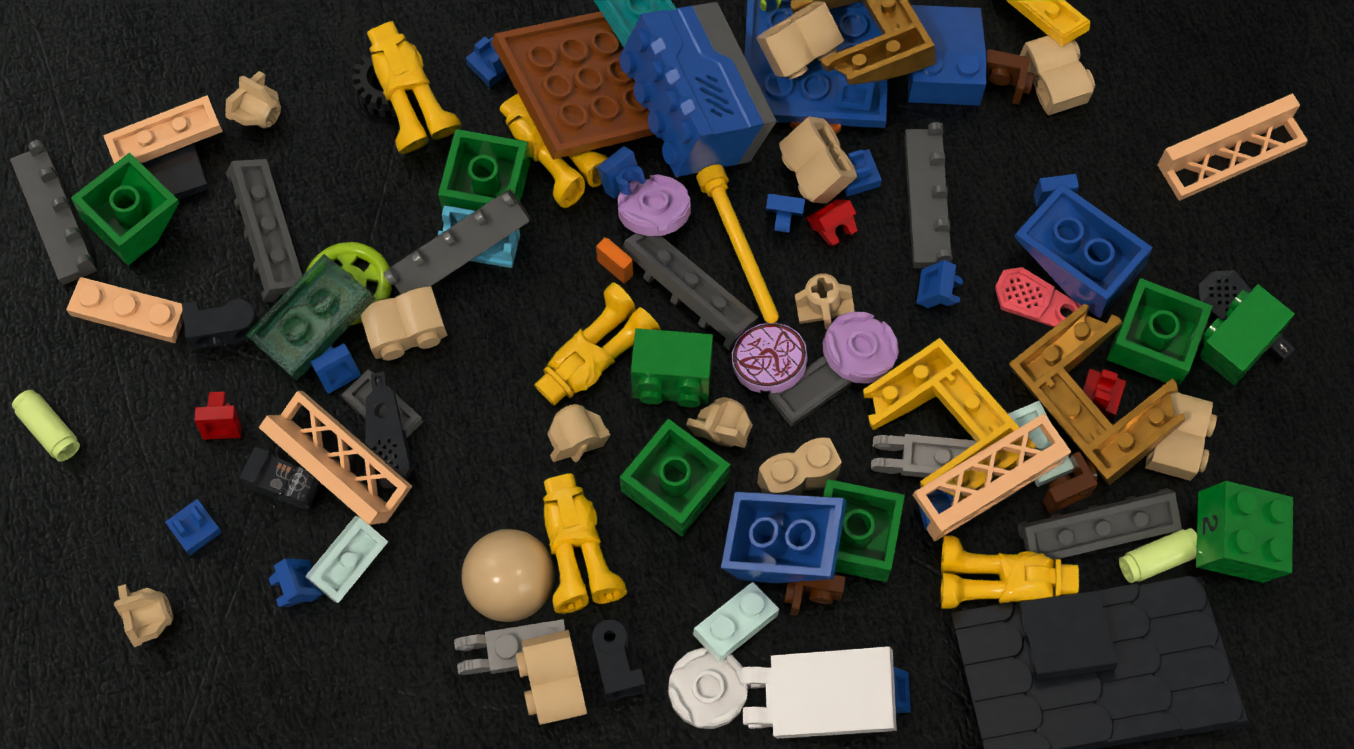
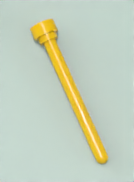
[696,164,779,324]

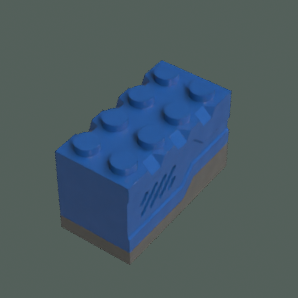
[619,2,777,177]

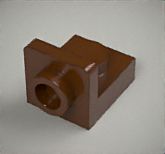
[986,49,1034,105]
[1043,451,1098,514]
[784,575,846,616]

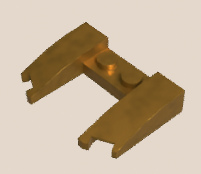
[791,0,936,85]
[1009,304,1185,485]

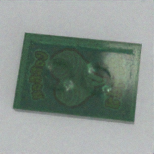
[245,254,376,381]

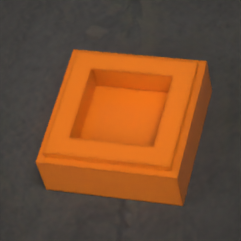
[596,238,633,284]

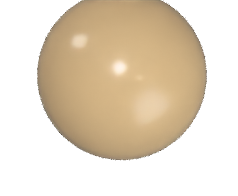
[461,529,555,622]

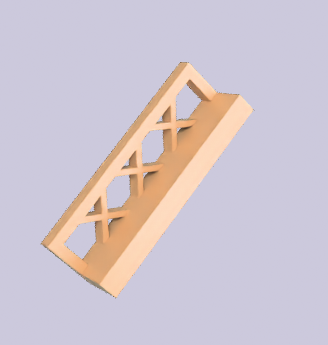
[1157,93,1308,201]
[259,391,412,525]
[913,413,1071,541]

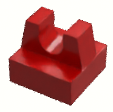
[807,199,858,246]
[1082,369,1126,420]
[194,391,242,440]

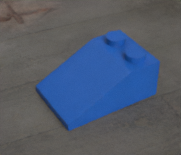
[908,5,986,105]
[1015,183,1153,319]
[721,492,846,583]

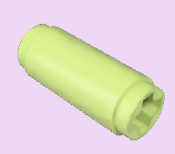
[12,390,80,462]
[1119,528,1197,583]

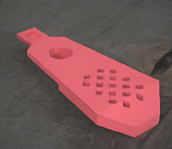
[995,267,1088,327]

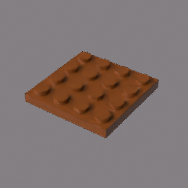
[491,11,655,160]

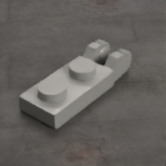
[871,434,977,478]
[454,619,565,675]

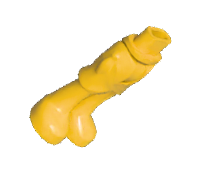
[367,21,462,154]
[500,93,608,208]
[534,282,661,406]
[543,474,627,614]
[941,535,1079,609]

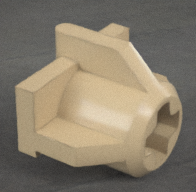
[225,71,281,128]
[795,274,855,329]
[686,397,753,448]
[547,404,610,462]
[114,584,173,647]

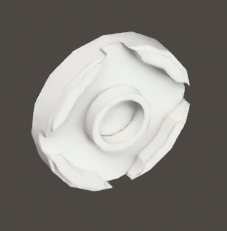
[668,648,748,729]

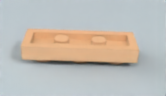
[103,96,223,164]
[66,277,184,343]

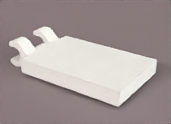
[742,647,897,739]

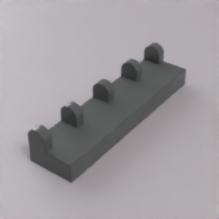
[904,122,953,268]
[10,140,97,286]
[226,159,305,303]
[384,188,531,294]
[621,233,758,350]
[1018,488,1182,560]

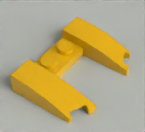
[863,338,1037,502]

